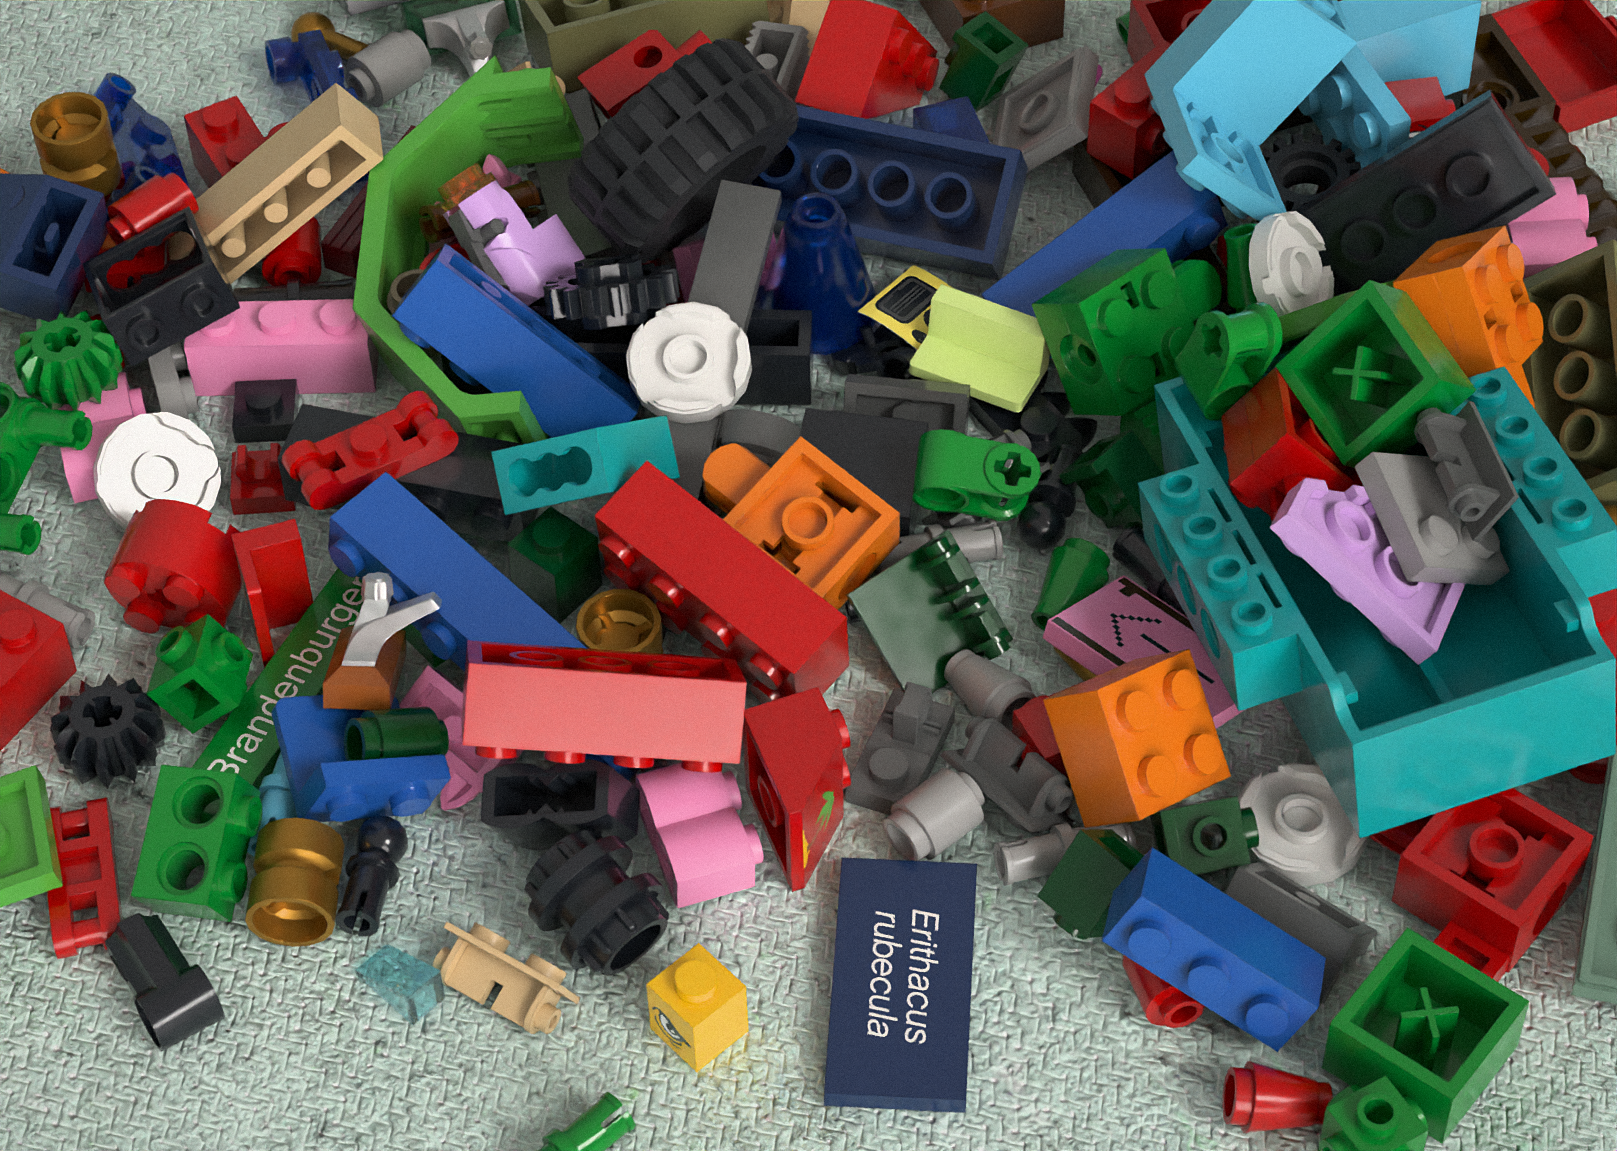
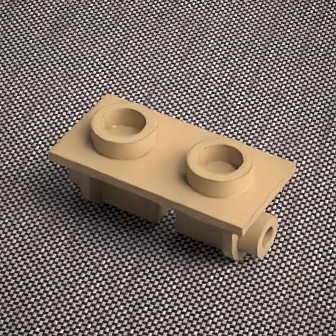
[432,922,580,1034]

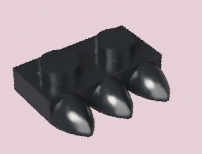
[969,370,1098,462]

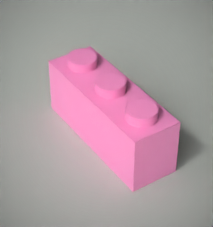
[184,299,379,396]

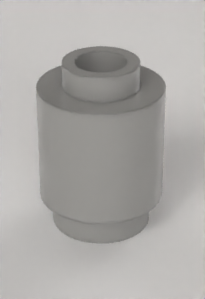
[345,29,431,107]
[883,768,985,861]

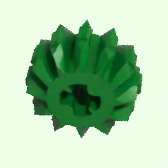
[14,311,123,410]

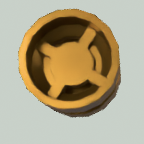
[30,92,121,198]
[576,589,664,654]
[245,818,345,947]

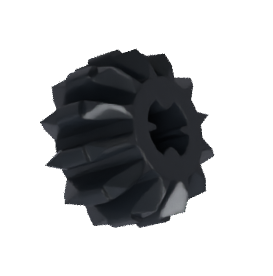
[50,673,166,789]

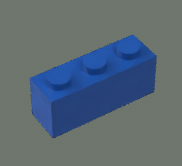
[1102,847,1326,1052]

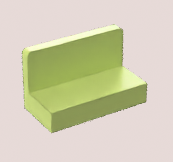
[909,284,1050,412]

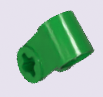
[1174,302,1283,421]
[912,429,1041,521]

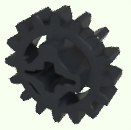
[543,253,680,330]

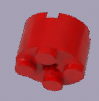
[104,499,242,634]

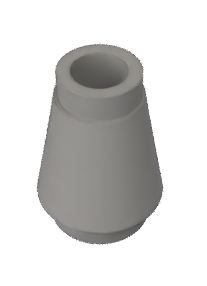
[944,649,1036,732]

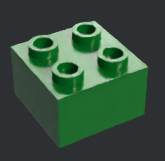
[1275,280,1476,468]
[1322,927,1530,1144]

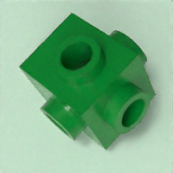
[146,614,253,734]
[1318,1075,1429,1151]

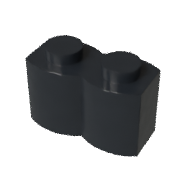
[481,759,640,850]

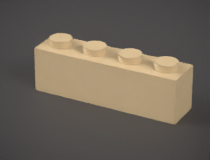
[169,83,384,284]

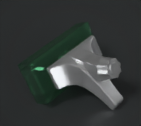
[400,0,522,77]

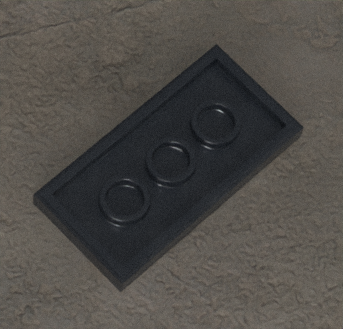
[1295,90,1556,297]

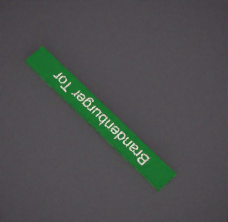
[191,568,365,824]

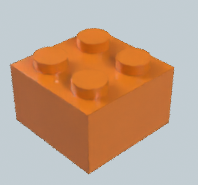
[1043,649,1231,828]

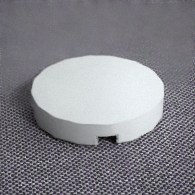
[1249,211,1334,317]
[626,302,752,424]
[93,412,221,530]
[1238,762,1367,886]

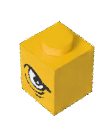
[646,943,749,1072]

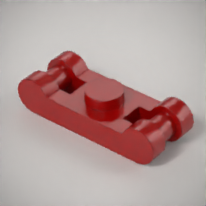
[282,391,459,510]
[47,797,123,959]

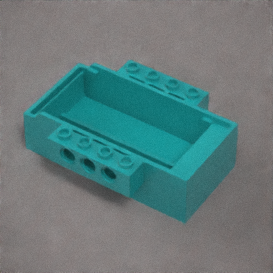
[1138,337,1617,839]

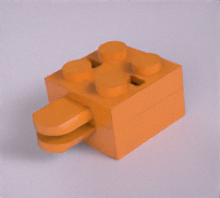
[1392,225,1544,409]
[702,436,900,610]

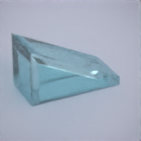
[355,944,445,1025]

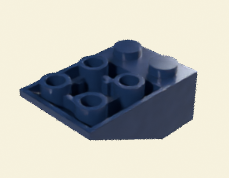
[0,173,108,322]

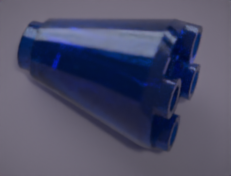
[759,193,877,355]

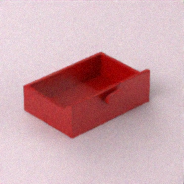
[1492,0,1617,133]

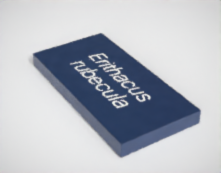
[824,857,977,1113]

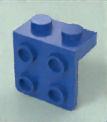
[272,695,451,822]

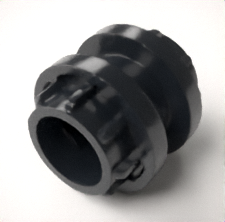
[525,829,669,976]

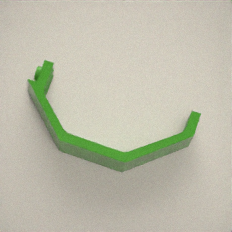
[353,55,584,444]

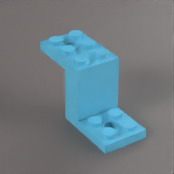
[1144,0,1357,222]
[1298,0,1481,168]

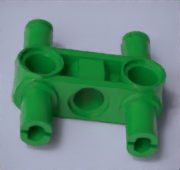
[0,382,93,555]

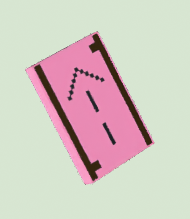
[1042,575,1246,729]

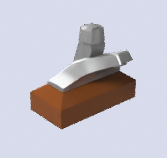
[323,572,442,710]

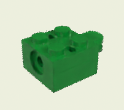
[1031,248,1222,416]

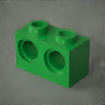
[131,764,262,922]

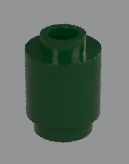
[344,706,449,761]

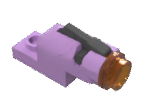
[437,162,586,306]

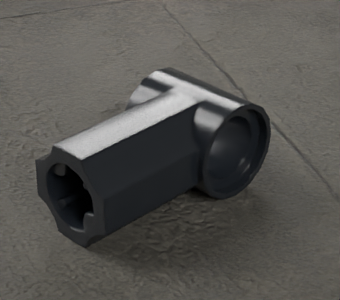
[105,913,225,1051]

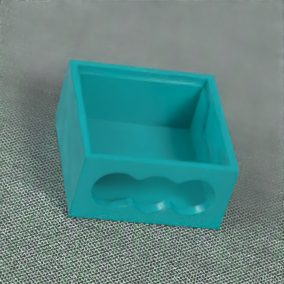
[491,415,680,515]

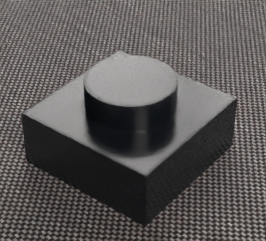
[232,379,300,443]

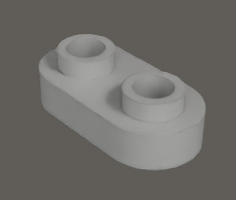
[147,341,200,420]

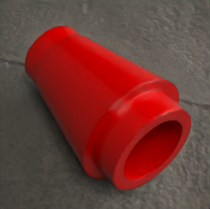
[1222,1061,1333,1133]

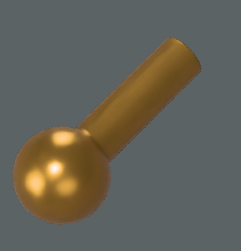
[291,12,369,60]

